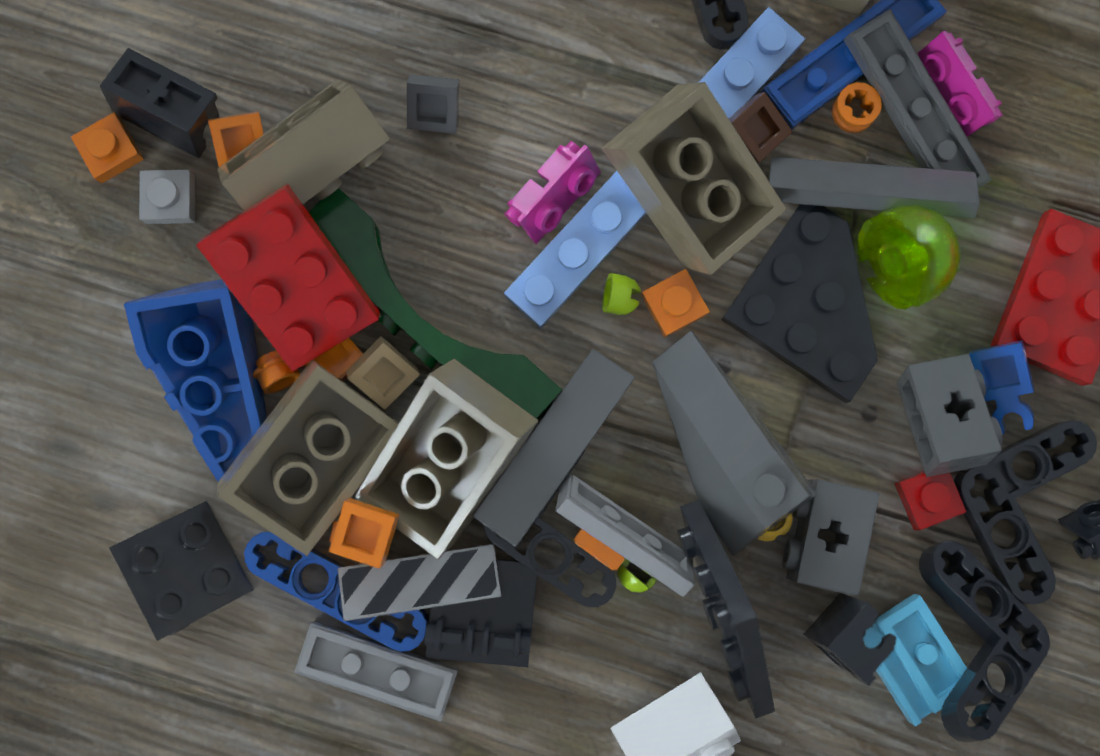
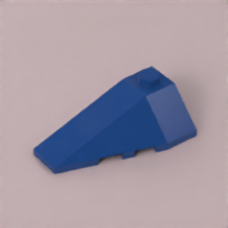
[124,279,267,481]

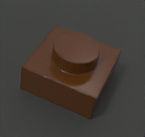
[729,92,792,163]

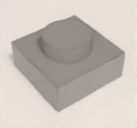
[139,170,195,224]

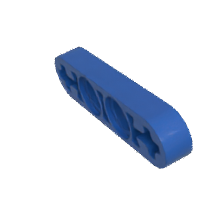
[244,531,429,652]

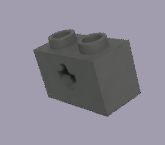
[896,354,1003,477]
[782,479,880,597]

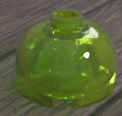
[858,205,961,310]

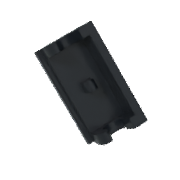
[100,48,220,158]
[804,593,896,686]

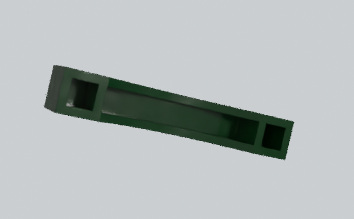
[309,188,562,420]

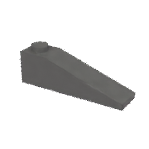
[652,331,818,556]

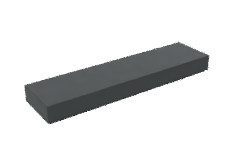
[843,9,992,189]
[769,156,980,218]
[473,349,635,548]

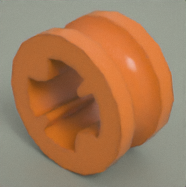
[832,82,882,133]

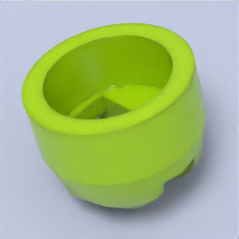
[602,273,641,315]
[617,558,657,593]

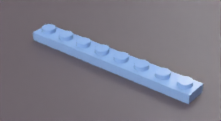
[504,7,805,329]

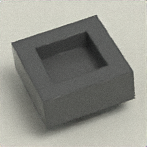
[407,74,460,134]

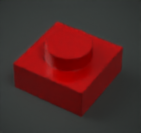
[894,471,967,531]

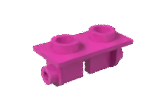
[917,30,1003,137]
[504,141,601,244]

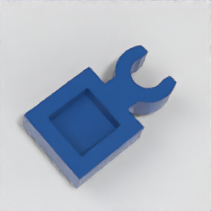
[968,340,1035,434]

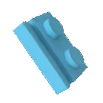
[863,594,967,727]

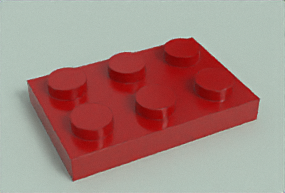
[196,183,380,372]
[990,209,1100,386]

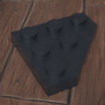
[721,204,878,403]
[677,500,775,718]

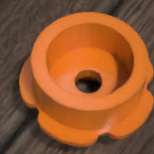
[253,350,300,394]

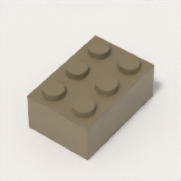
[217,79,390,211]
[601,82,787,275]
[354,359,539,559]
[217,360,399,556]

